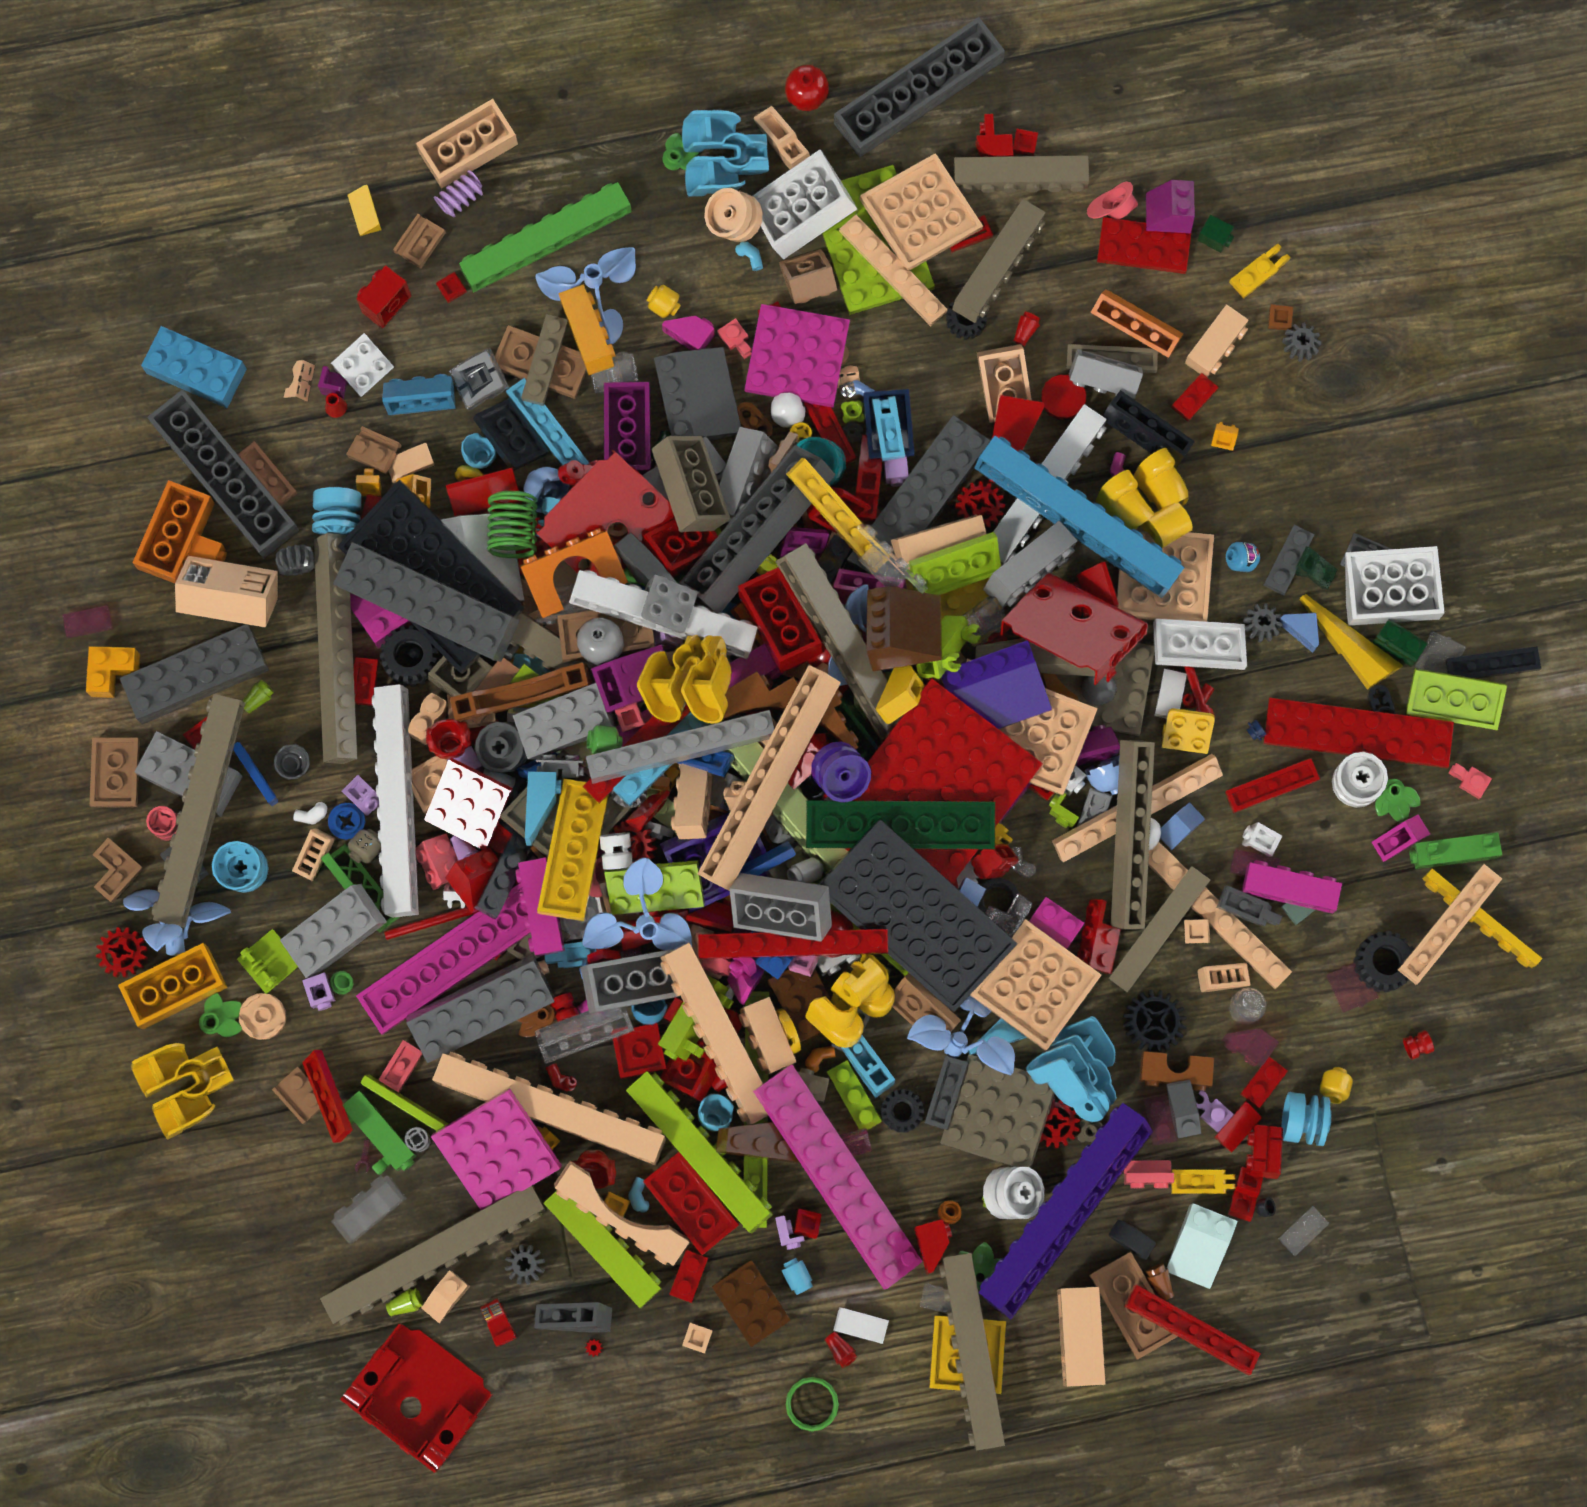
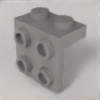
[641,575,698,633]

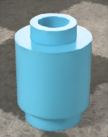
[782,1258,813,1295]

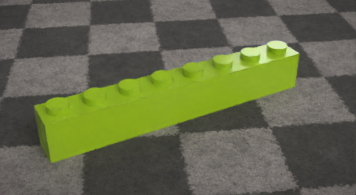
[626,1071,773,1233]

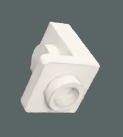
[1242,822,1282,857]

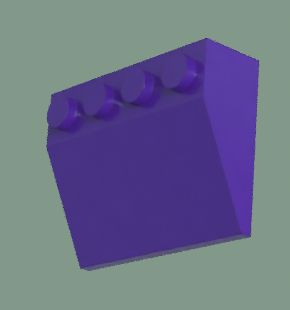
[941,640,1052,729]
[659,811,768,912]

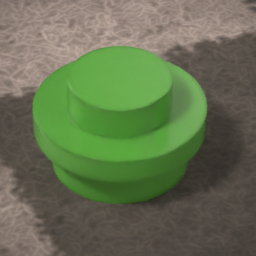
[330,971,354,995]

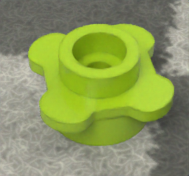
[841,400,865,424]

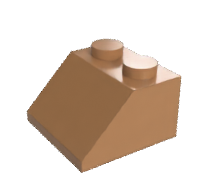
[779,249,837,304]

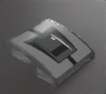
[449,348,509,410]

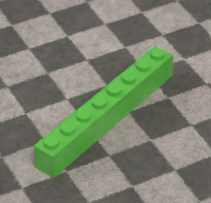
[459,182,632,293]

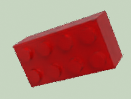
[738,567,822,673]

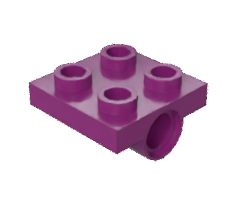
[776,527,829,561]

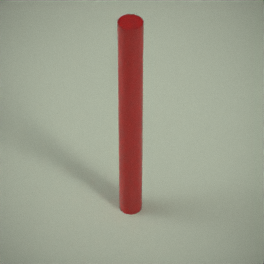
[384,907,475,940]

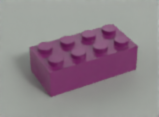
[604,382,651,475]

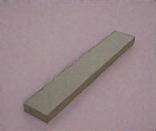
[1109,866,1210,992]

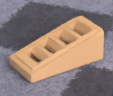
[292,828,335,881]
[1198,963,1251,992]

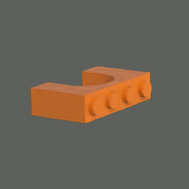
[520,528,628,618]

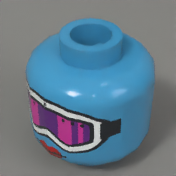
[1226,542,1260,572]

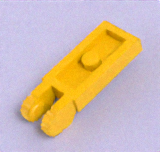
[1229,243,1291,299]

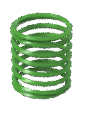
[487,491,538,559]
[786,1377,839,1431]

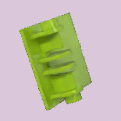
[237,929,298,994]

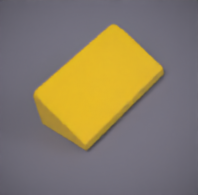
[348,185,381,236]

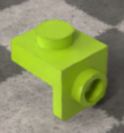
[1049,792,1079,828]

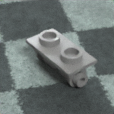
[536,754,585,778]

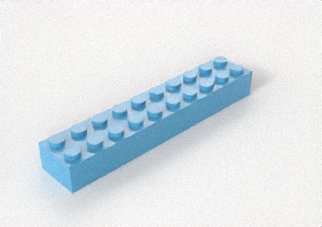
[975,436,1185,598]

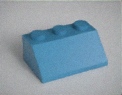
[382,374,456,415]

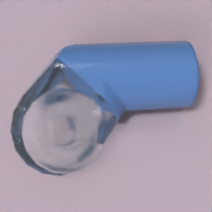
[840,380,875,397]

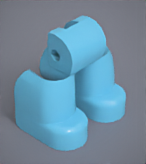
[682,110,769,196]
[1026,1016,1117,1122]

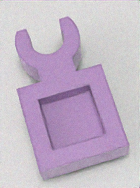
[1196,1091,1234,1133]

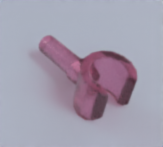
[355,1140,371,1173]

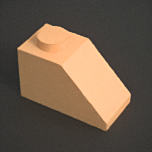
[422,1270,470,1323]

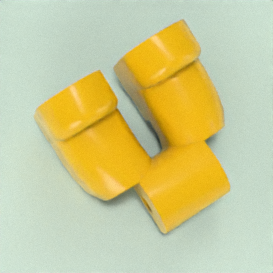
[1096,448,1192,548]
[637,635,732,724]
[806,954,895,1048]
[131,1043,234,1140]

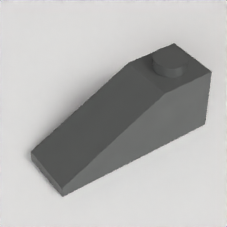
[534,1302,612,1332]

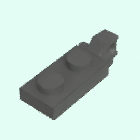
[1216,886,1282,926]

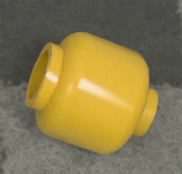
[646,285,681,318]
[1320,1067,1353,1104]

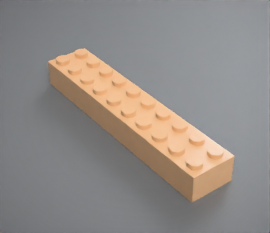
[432,1052,666,1165]

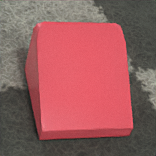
[615,703,644,732]

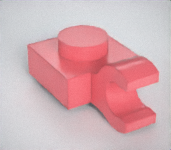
[717,318,752,359]
[1448,763,1492,799]

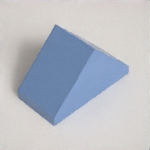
[1279,613,1319,653]
[1160,802,1205,850]

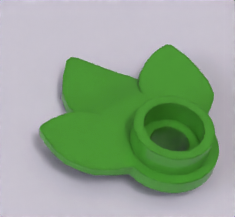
[662,133,699,170]
[1375,778,1420,823]
[199,993,242,1037]
[959,1242,1000,1290]

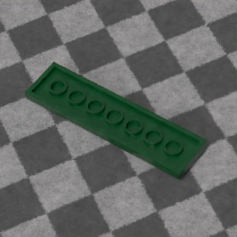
[806,800,995,849]

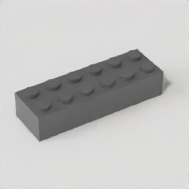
[120,624,269,725]
[406,954,554,1063]

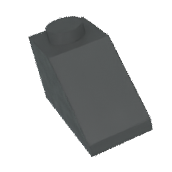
[1167,1079,1201,1138]

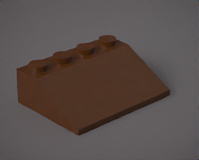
[866,586,942,671]

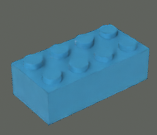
[141,326,247,408]

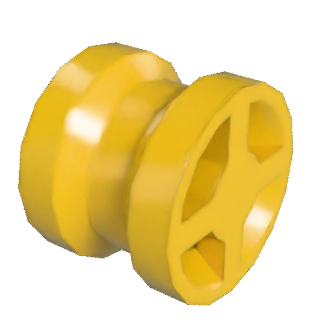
[790,422,812,442]

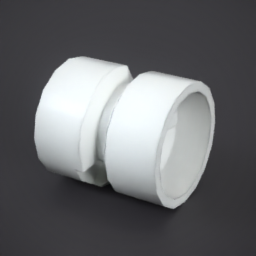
[600,833,633,869]

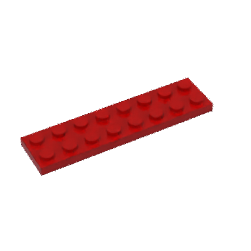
[1263,698,1454,768]

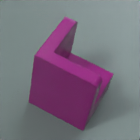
[318,366,348,399]

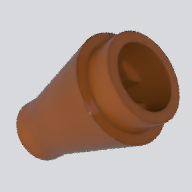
[1146,1263,1174,1300]

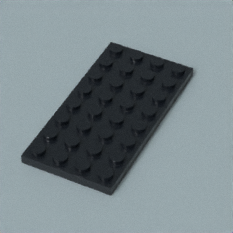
[337,480,526,674]
[818,818,1017,1013]

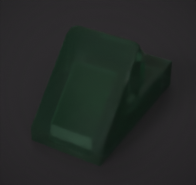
[1295,546,1338,589]

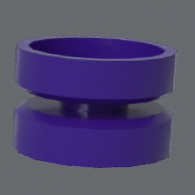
[811,742,871,803]

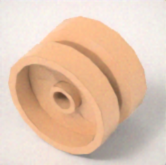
[704,188,763,242]

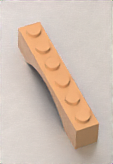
[554,1161,689,1266]

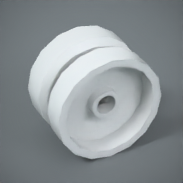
[1332,752,1388,808]
[983,1167,1045,1219]

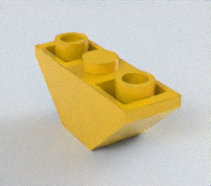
[875,665,925,724]

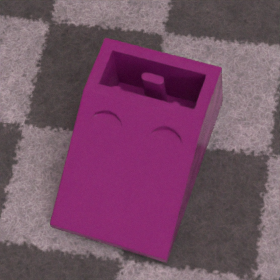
[591,645,664,713]

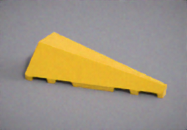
[1299,594,1403,690]

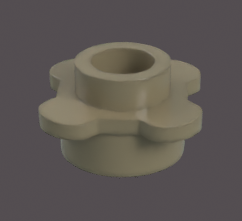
[1077,1119,1102,1143]

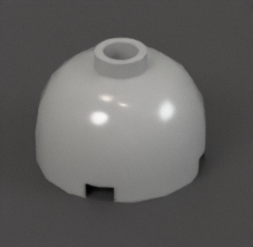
[577,617,624,665]

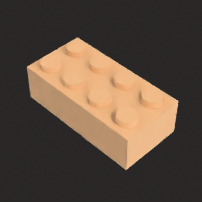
[416,99,518,189]

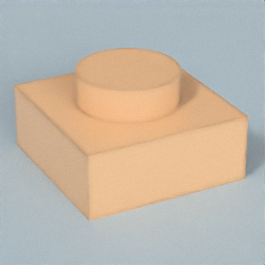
[1184,919,1210,943]
[682,1323,713,1353]

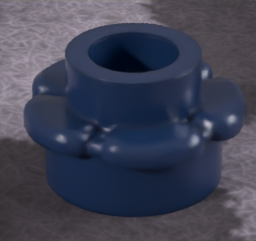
[1246,720,1267,741]

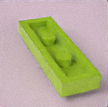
[827,1060,882,1134]

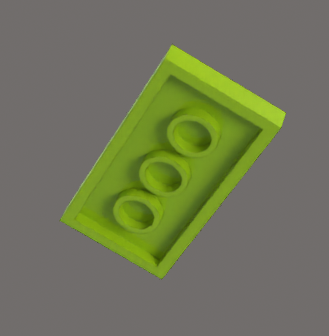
[909,532,1001,595]
[1405,668,1507,730]
[604,860,705,915]

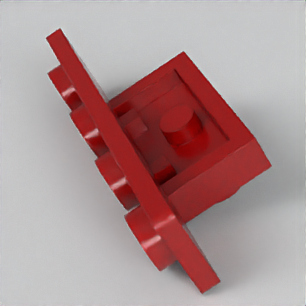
[1077,899,1121,974]

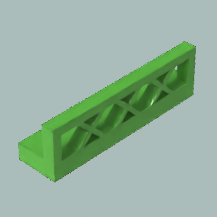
[321,844,400,933]

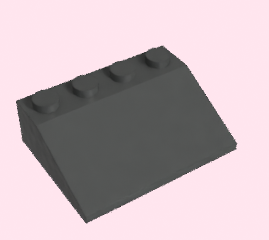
[654,347,741,441]

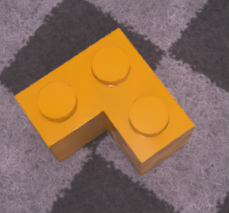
[86,647,140,698]

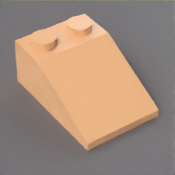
[977,344,1032,423]

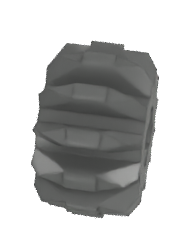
[1282,322,1322,362]
[276,545,315,576]
[1243,603,1283,642]
[505,1245,545,1285]

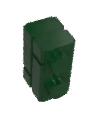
[1373,619,1428,667]

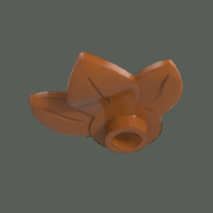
[517,1005,556,1037]

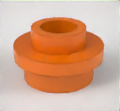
[938,1201,961,1224]

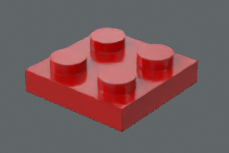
[611,1023,667,1079]

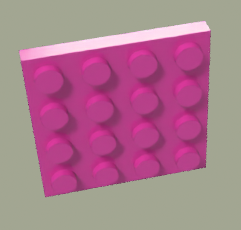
[745,304,850,408]
[431,1088,562,1210]

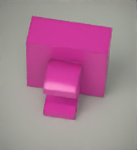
[729,958,757,979]

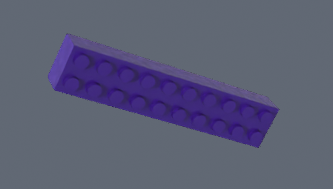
[979,1103,1153,1320]

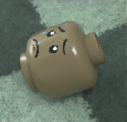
[348,829,381,863]

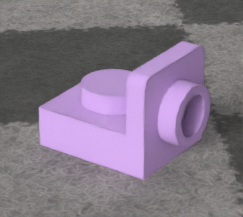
[342,775,379,816]
[775,1216,805,1250]

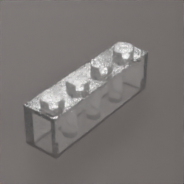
[535,1007,634,1064]

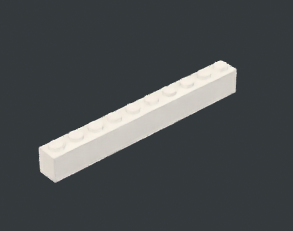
[372,684,419,918]

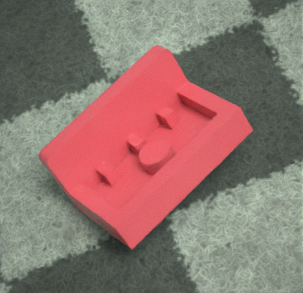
[416,833,458,890]
[1124,1160,1174,1189]

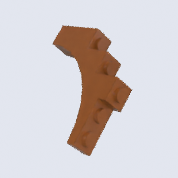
[720,672,859,750]

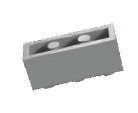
[1069,349,1143,399]

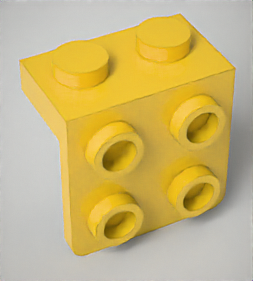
[1162,708,1215,754]

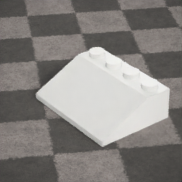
[753,150,857,259]
[441,514,525,601]
[1345,546,1444,626]

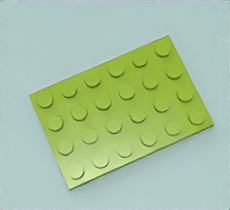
[822,165,935,315]

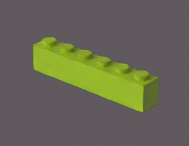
[544,1192,661,1309]

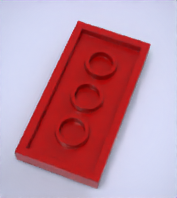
[1097,217,1192,274]
[643,1152,739,1255]

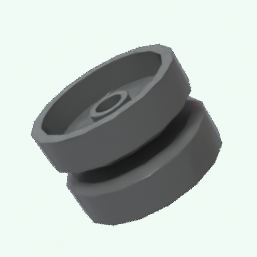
[475,722,530,773]

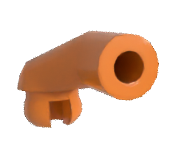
[805,1046,836,1073]

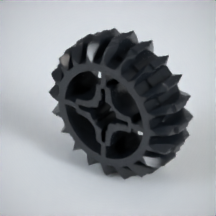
[1123,990,1187,1053]

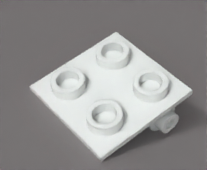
[331,333,394,397]

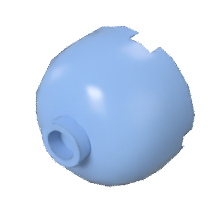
[524,467,570,513]
[1085,755,1120,795]

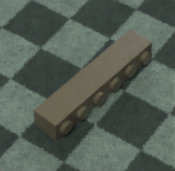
[953,156,1089,193]
[952,199,1046,323]

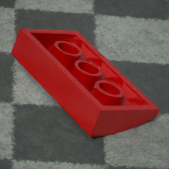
[660,1007,742,1101]

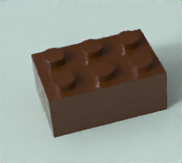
[768,969,833,1045]
[712,1260,791,1347]

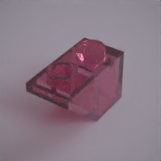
[1222,1028,1279,1067]

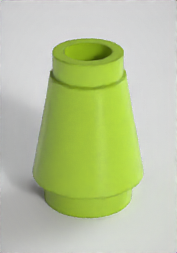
[243,680,274,714]
[386,1289,423,1317]

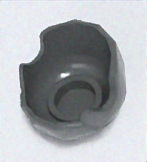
[1081,676,1118,706]
[274,744,310,780]

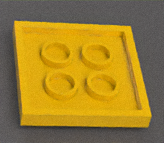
[929,1316,1006,1394]

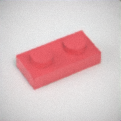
[379,1040,423,1093]

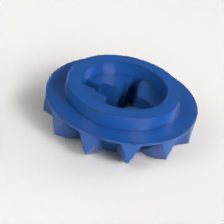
[328,803,366,840]

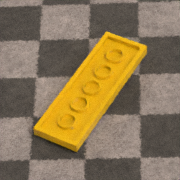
[537,779,609,921]

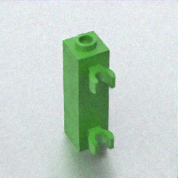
[1409,832,1502,869]
[343,1091,416,1175]

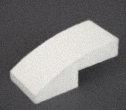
[1155,669,1187,719]
[833,1307,889,1344]

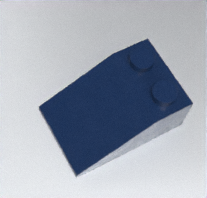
[863,389,914,459]

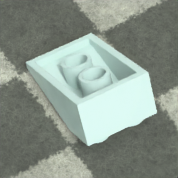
[1166,1204,1238,1289]

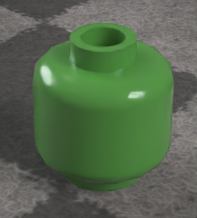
[587,725,623,754]

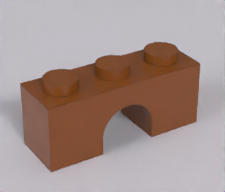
[1139,1051,1214,1091]

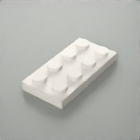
[1153,619,1247,670]

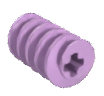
[434,170,483,217]

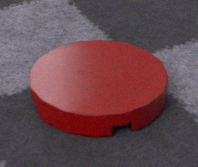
[1041,374,1086,420]

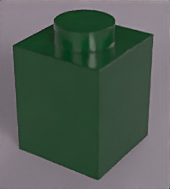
[1197,214,1235,253]

